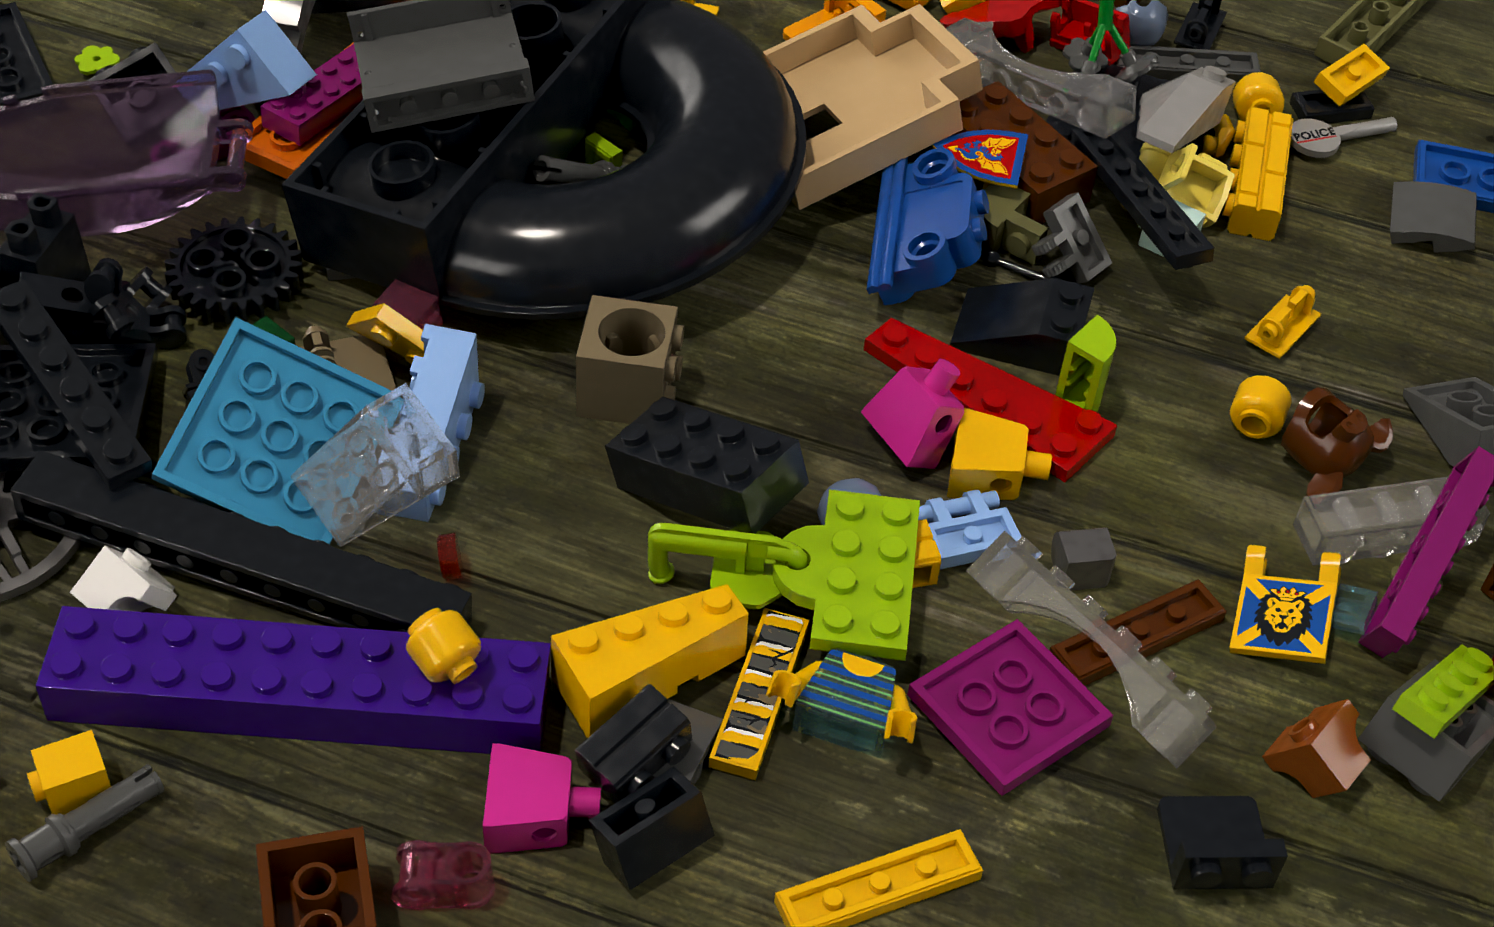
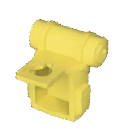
[1120,142,1235,228]

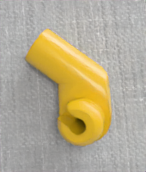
[1200,114,1235,158]

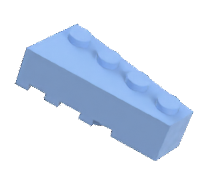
[372,324,485,522]

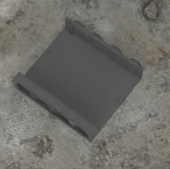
[347,0,535,133]

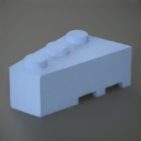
[174,10,317,114]

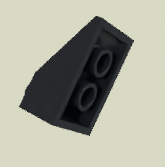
[950,278,1094,376]

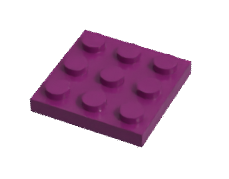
[907,619,1114,796]

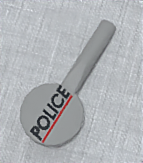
[1290,117,1397,158]

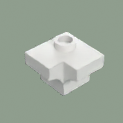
[70,546,177,612]

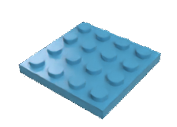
[152,317,402,545]

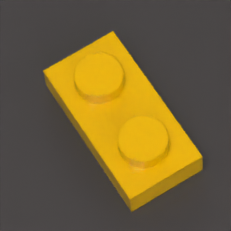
[1313,44,1390,107]

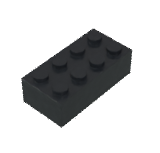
[605,396,809,534]

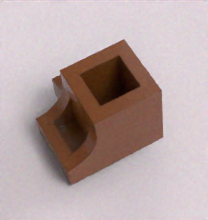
[1262,699,1371,798]

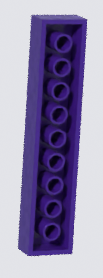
[35,606,551,754]

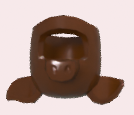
[1281,387,1393,507]

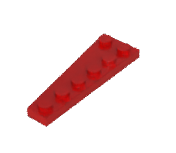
[864,318,1117,483]

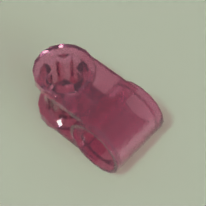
[391,840,496,910]

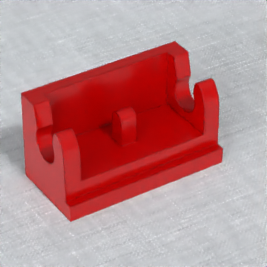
[1049,0,1131,66]

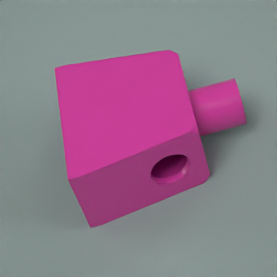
[861,359,964,469]
[483,743,601,854]

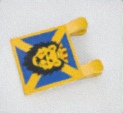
[1229,545,1341,664]

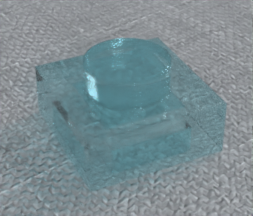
[1331,583,1378,635]

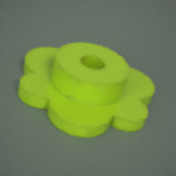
[74,45,120,75]

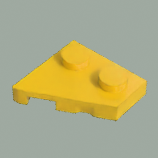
[346,303,424,364]

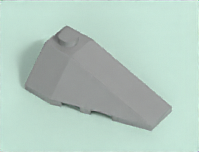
[1136,66,1236,153]

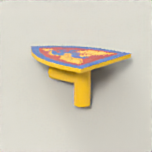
[932,129,1028,190]

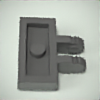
[1031,192,1112,284]

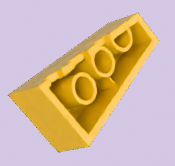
[551,584,749,738]

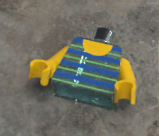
[765,648,918,759]

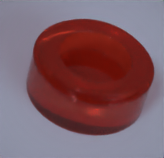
[437,532,463,581]

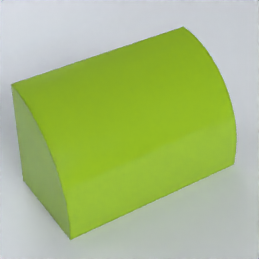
[1055,314,1116,412]

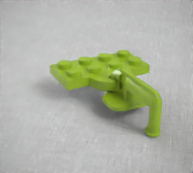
[648,489,920,661]

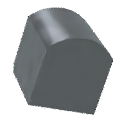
[1051,527,1117,591]

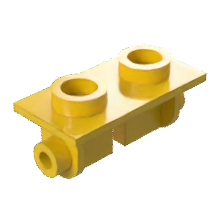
[1244,285,1322,359]

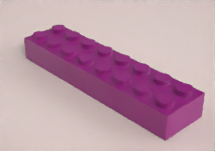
[260,44,363,146]
[1358,446,1494,658]

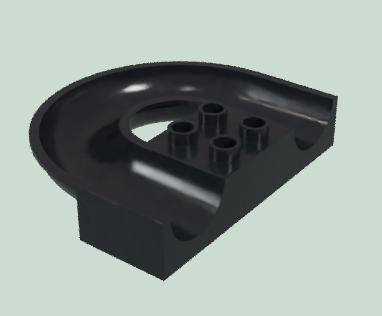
[282,0,806,320]

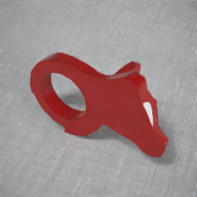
[939,0,1062,53]

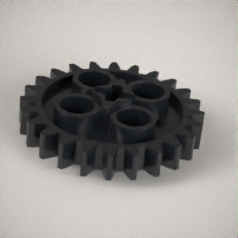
[164,216,304,325]

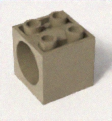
[576,295,684,424]

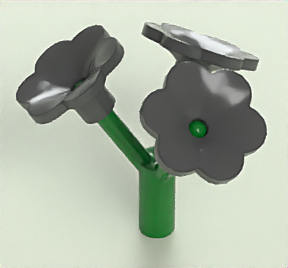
[1061,0,1158,93]

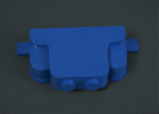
[866,148,989,306]

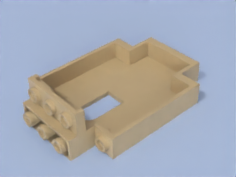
[763,4,983,210]

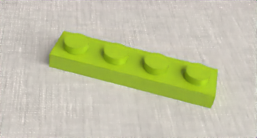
[1392,644,1494,739]

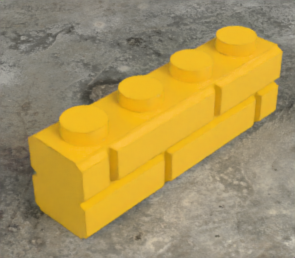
[1222,107,1293,241]

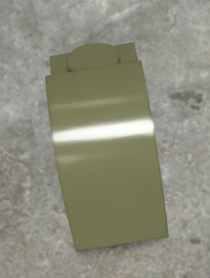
[982,183,1048,265]

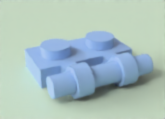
[918,489,1024,570]

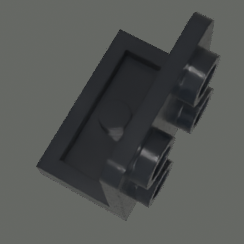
[1157,796,1288,889]

